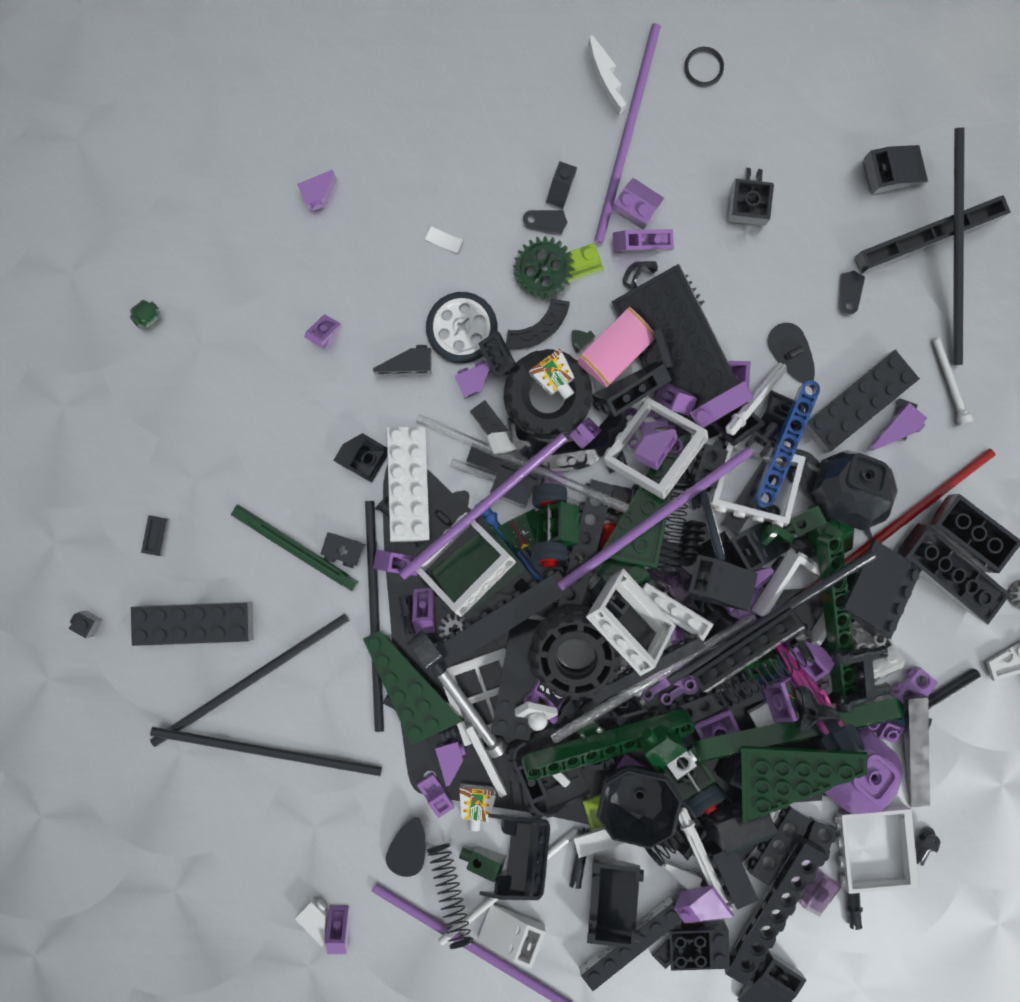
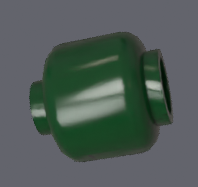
[129,300,159,329]

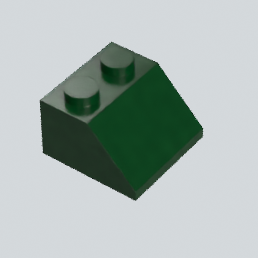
[805,518,854,558]

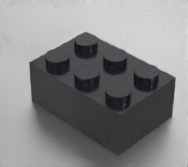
[706,841,758,910]

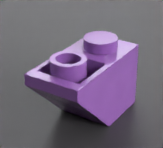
[455,360,490,399]

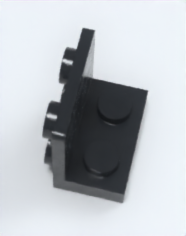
[478,331,517,377]

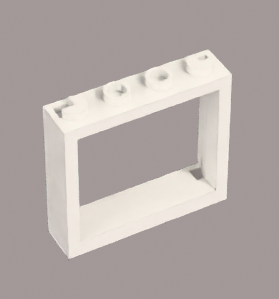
[604,397,708,500]
[711,441,806,528]
[416,512,516,618]
[752,551,849,646]
[586,568,676,676]
[834,805,919,894]

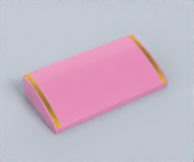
[577,307,656,388]

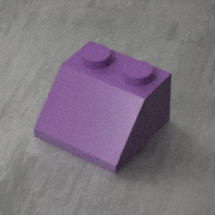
[612,178,664,230]

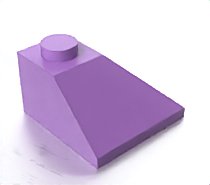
[674,886,734,923]

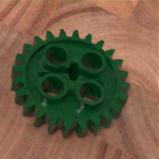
[513,236,575,300]

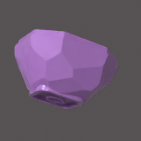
[824,728,903,814]

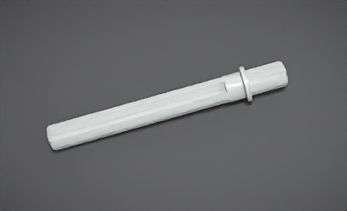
[726,363,787,435]
[678,807,728,903]

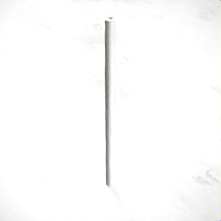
[438,828,579,946]

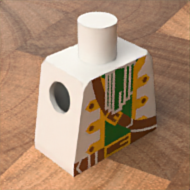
[529,348,574,400]
[459,784,497,832]

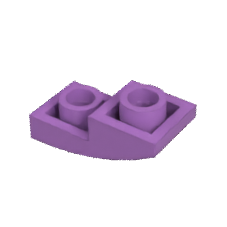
[863,721,905,744]

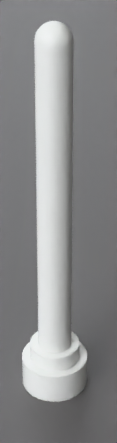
[933,337,974,426]

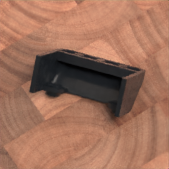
[479,813,550,900]

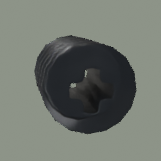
[677,520,707,563]

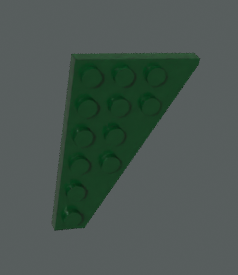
[741,746,868,823]

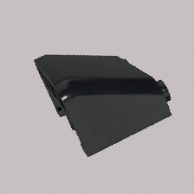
[587,855,644,949]

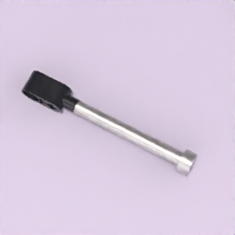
[406,630,507,758]

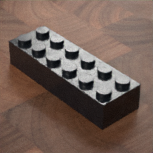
[805,349,920,453]
[131,601,254,646]

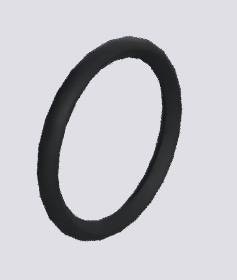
[685,46,724,86]

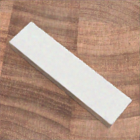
[642,582,714,641]
[466,722,507,797]

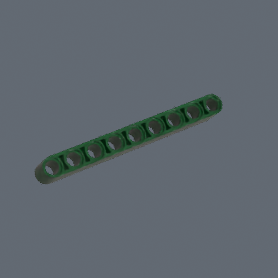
[816,533,857,698]
[521,709,695,781]

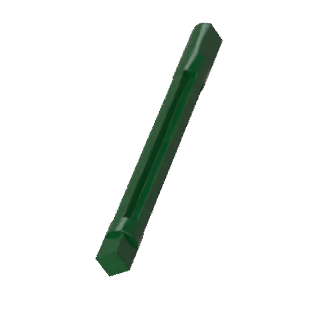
[231,504,359,591]

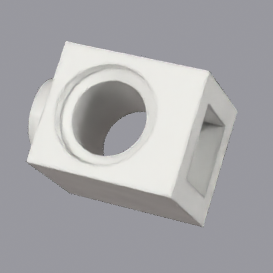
[667,751,697,780]

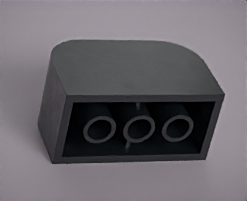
[926,494,1020,573]

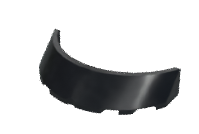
[507,411,626,471]

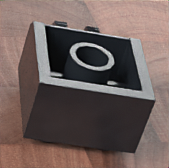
[728,167,774,226]

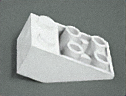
[851,621,905,683]
[477,904,546,969]

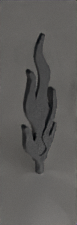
[770,437,872,539]

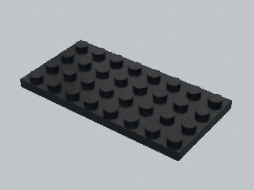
[611,264,749,437]

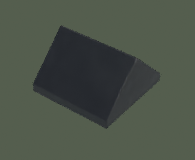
[490,464,537,509]
[600,693,648,727]

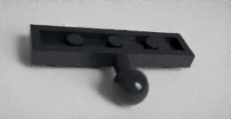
[720,460,780,535]

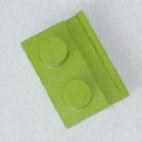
[560,243,604,282]

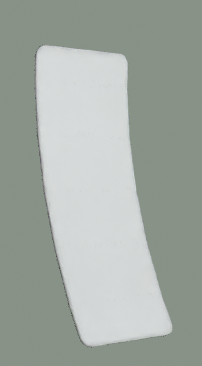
[425,226,463,253]

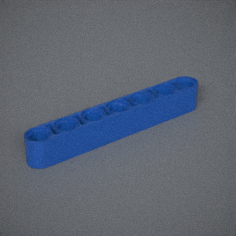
[754,380,820,508]

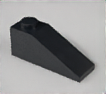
[373,345,432,375]

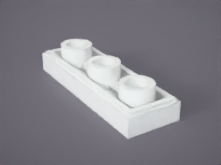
[487,431,519,454]

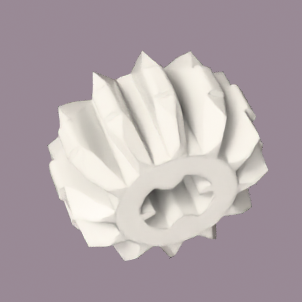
[438,613,468,641]

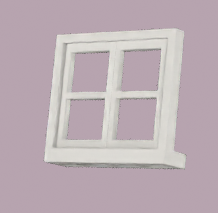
[444,647,506,746]

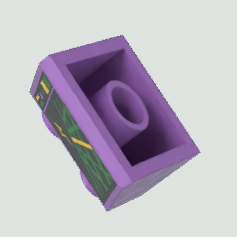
[761,677,802,722]

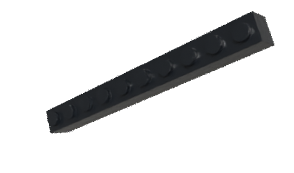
[591,633,705,705]

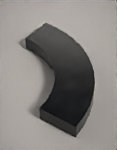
[506,299,570,350]

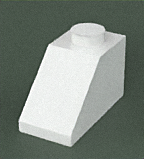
[295,896,328,947]

